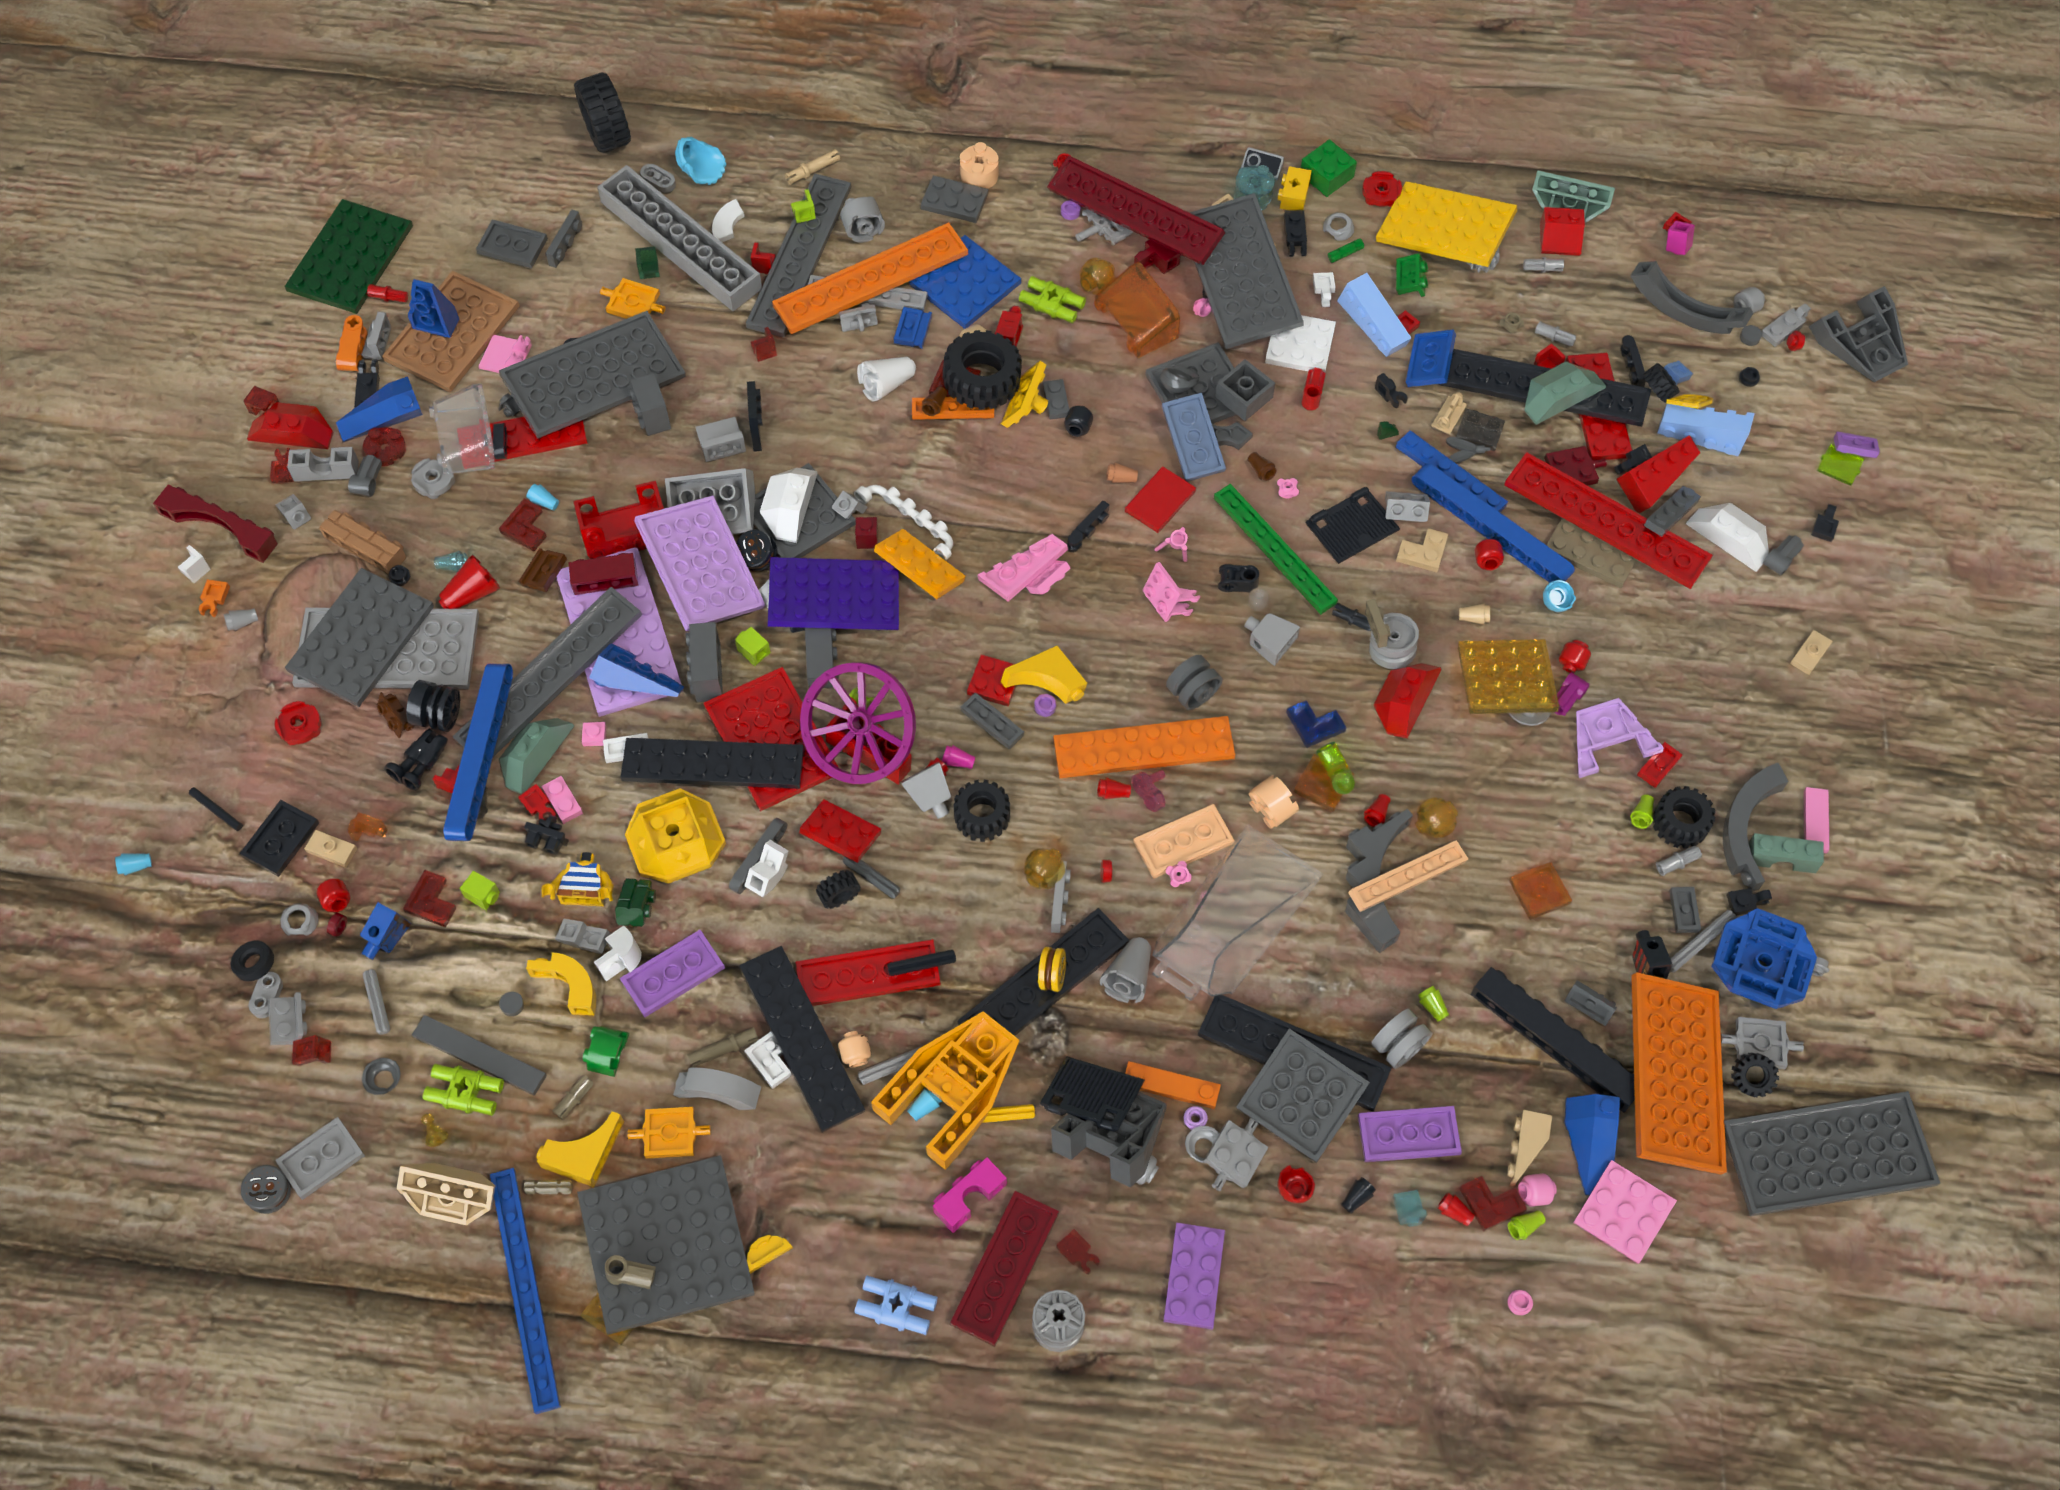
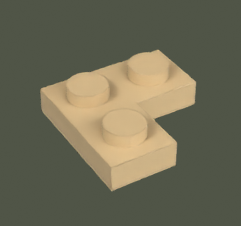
[1396,528,1448,572]

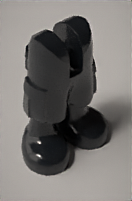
[384,728,448,791]

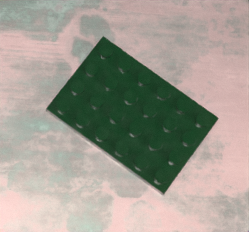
[284,199,413,314]

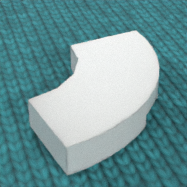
[712,199,744,242]

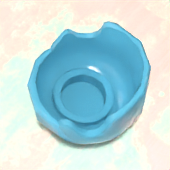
[1543,580,1576,612]

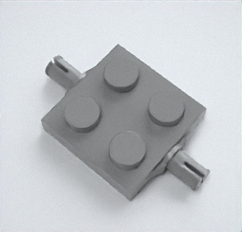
[1721,1017,1804,1069]
[1204,1118,1268,1191]

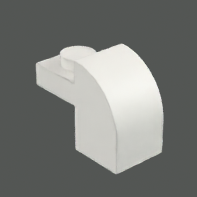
[745,840,789,897]
[594,925,641,981]

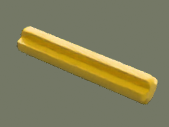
[969,1104,1035,1123]

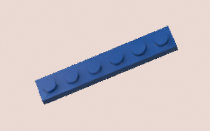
[1396,431,1508,512]

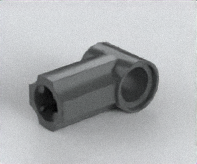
[348,455,382,497]
[1763,535,1804,576]

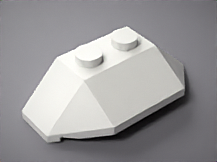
[760,468,818,543]
[1686,503,1769,572]

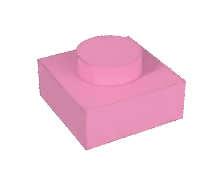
[582,722,606,746]

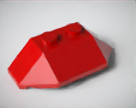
[247,402,334,449]
[1373,663,1442,739]

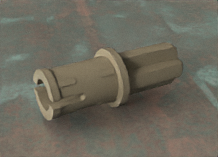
[552,1075,594,1120]

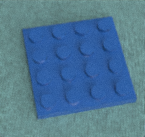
[909,235,1021,329]

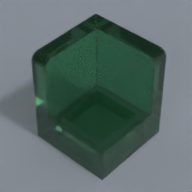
[635,246,660,279]

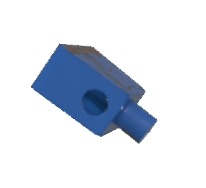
[360,902,411,960]

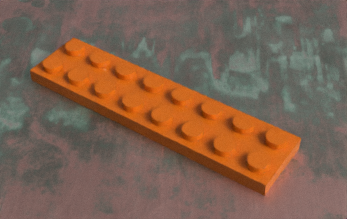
[1053,716,1235,779]

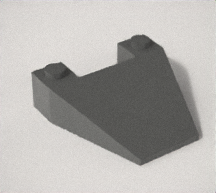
[1809,286,1908,382]
[1051,1092,1167,1187]

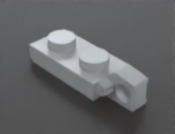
[1761,304,1811,347]

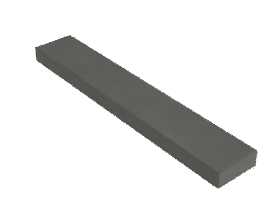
[412,1015,547,1096]

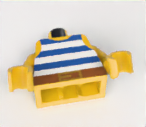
[541,852,614,907]

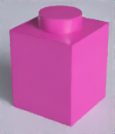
[1666,221,1695,255]

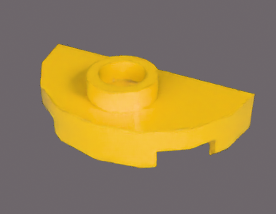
[747,1235,793,1274]

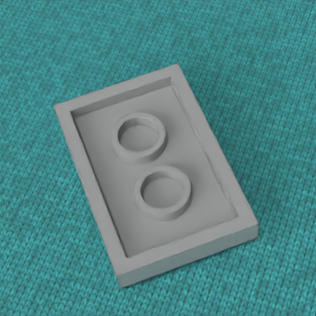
[275,1117,365,1200]

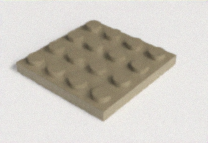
[1547,510,1648,589]

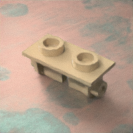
[1431,392,1467,435]

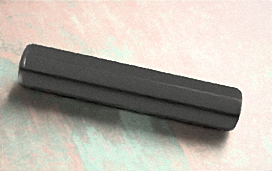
[843,856,900,899]

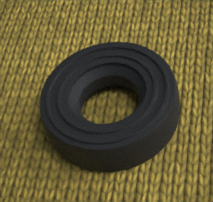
[231,940,274,981]

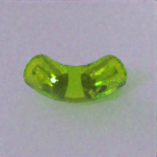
[1316,742,1355,794]

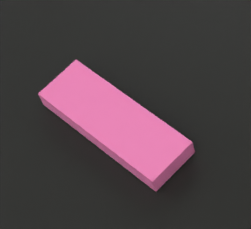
[1804,787,1829,854]

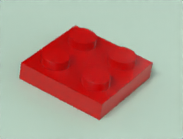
[967,655,1017,707]

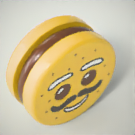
[1038,947,1066,992]

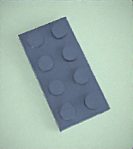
[1161,393,1226,482]

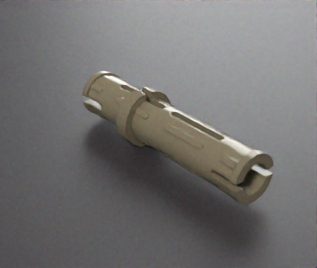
[687,1027,759,1068]

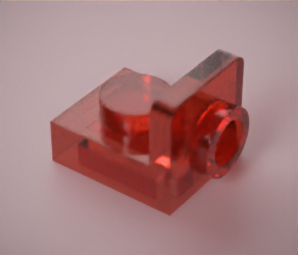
[292,1035,332,1066]

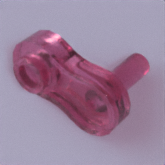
[1132,770,1166,812]

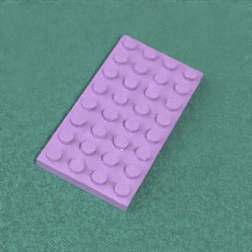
[557,548,684,717]

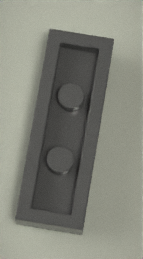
[546,209,582,268]
[960,693,1024,750]

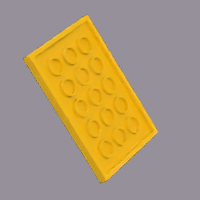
[1376,181,1517,267]

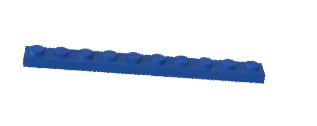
[490,1168,561,1414]

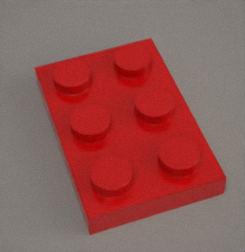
[800,799,882,863]

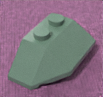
[1532,170,1615,223]
[1524,362,1606,425]
[499,718,574,794]

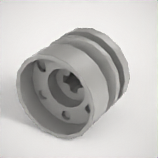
[1032,1290,1085,1352]

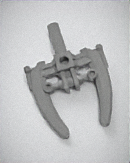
[1076,209,1134,245]

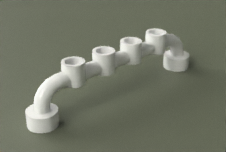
[854,485,953,561]

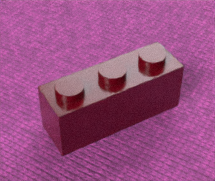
[568,553,639,595]

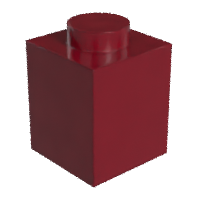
[855,517,878,549]

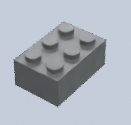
[686,622,723,702]

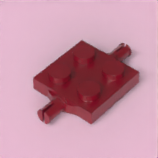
[1544,446,1607,486]

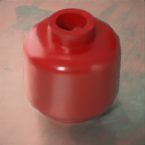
[1475,539,1504,571]
[1559,640,1591,673]
[316,878,351,912]

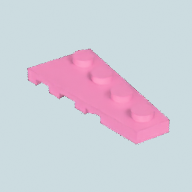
[978,534,1068,602]

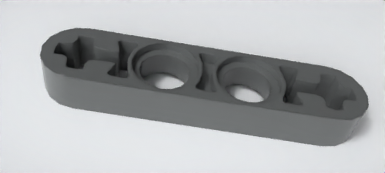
[729,818,788,894]

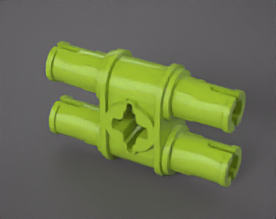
[1019,276,1086,324]
[423,1064,504,1116]

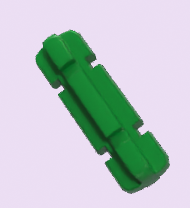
[1328,238,1364,263]

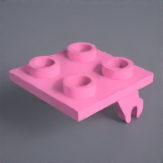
[479,335,532,373]
[1142,562,1200,622]

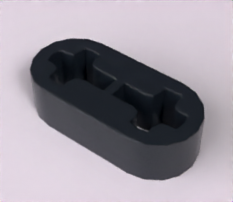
[493,423,507,459]

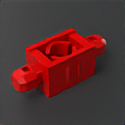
[995,306,1024,347]

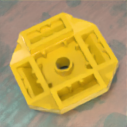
[625,788,726,884]

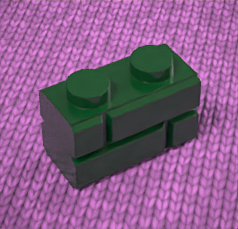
[615,878,656,927]

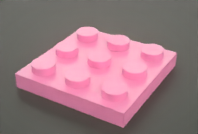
[1573,1160,1677,1264]

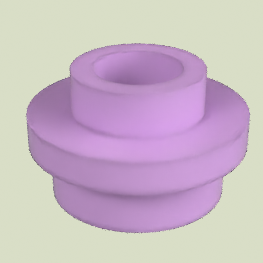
[1183,1106,1208,1130]

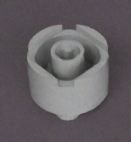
[840,196,885,243]

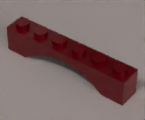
[153,485,278,563]

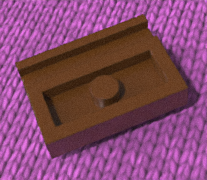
[519,548,567,592]

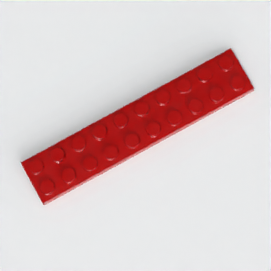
[1504,452,1713,589]

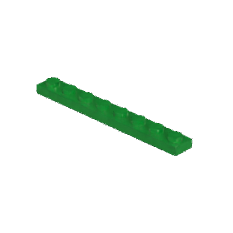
[1214,484,1338,615]

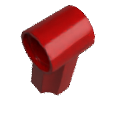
[1301,367,1326,411]

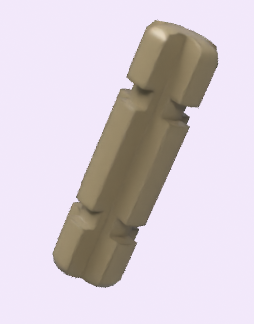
[524,1180,573,1194]

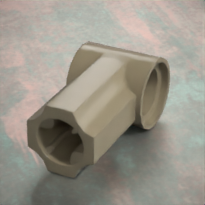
[605,1255,656,1289]

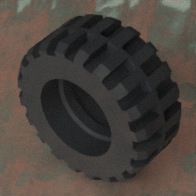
[574,72,631,153]
[943,330,1022,410]

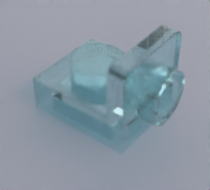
[1393,1190,1427,1227]

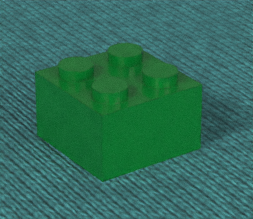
[1301,139,1357,197]

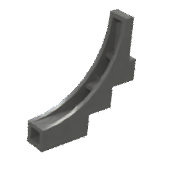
[1345,809,1413,953]

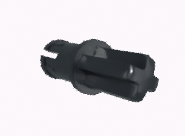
[1332,603,1371,631]

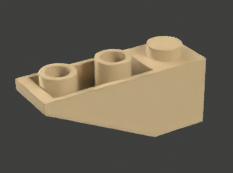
[1507,1110,1552,1186]

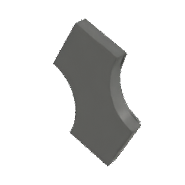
[1212,422,1253,450]

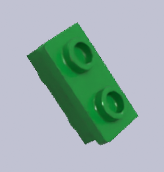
[1396,253,1428,297]

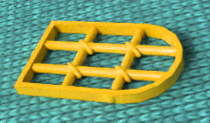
[1667,394,1713,409]

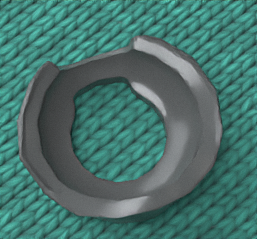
[362,1058,401,1095]

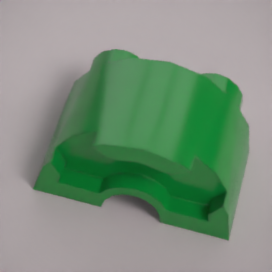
[583,1026,629,1077]

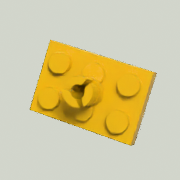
[1001,361,1048,428]

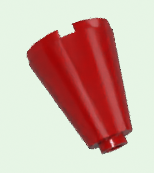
[438,555,500,609]

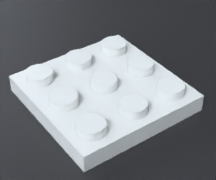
[1265,315,1336,372]

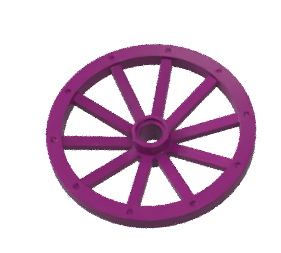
[800,662,916,784]

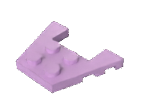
[1576,698,1664,778]

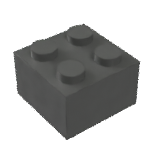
[1215,359,1275,421]
[629,373,671,436]

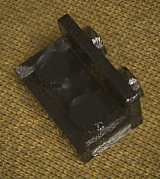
[1456,409,1505,451]

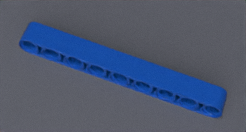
[1411,463,1575,583]
[443,664,513,841]

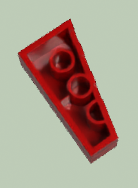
[1616,435,1700,513]
[826,697,912,785]

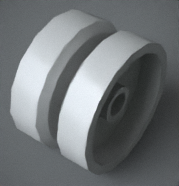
[1369,613,1419,669]
[1372,1009,1433,1069]

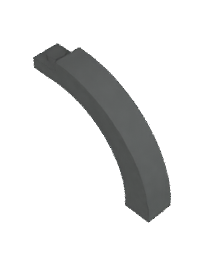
[1630,261,1754,334]
[1723,763,1789,892]

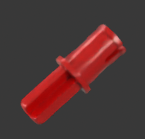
[367,284,409,303]

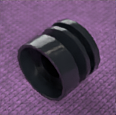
[406,680,461,732]

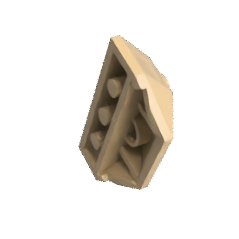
[397,1163,495,1225]

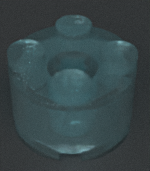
[1234,165,1275,210]

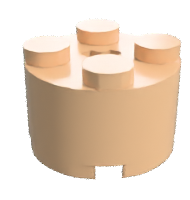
[960,142,999,189]
[1249,775,1299,829]

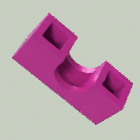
[933,1157,1007,1233]

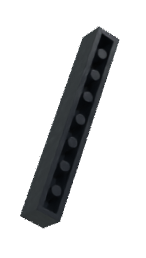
[1471,967,1635,1113]

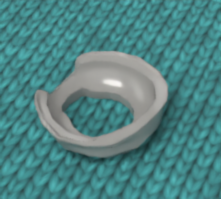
[1323,212,1355,241]
[280,903,319,936]
[1185,1126,1219,1164]

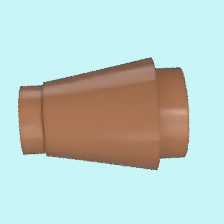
[1106,463,1138,483]

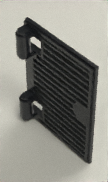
[1305,487,1400,564]
[1040,1056,1145,1132]

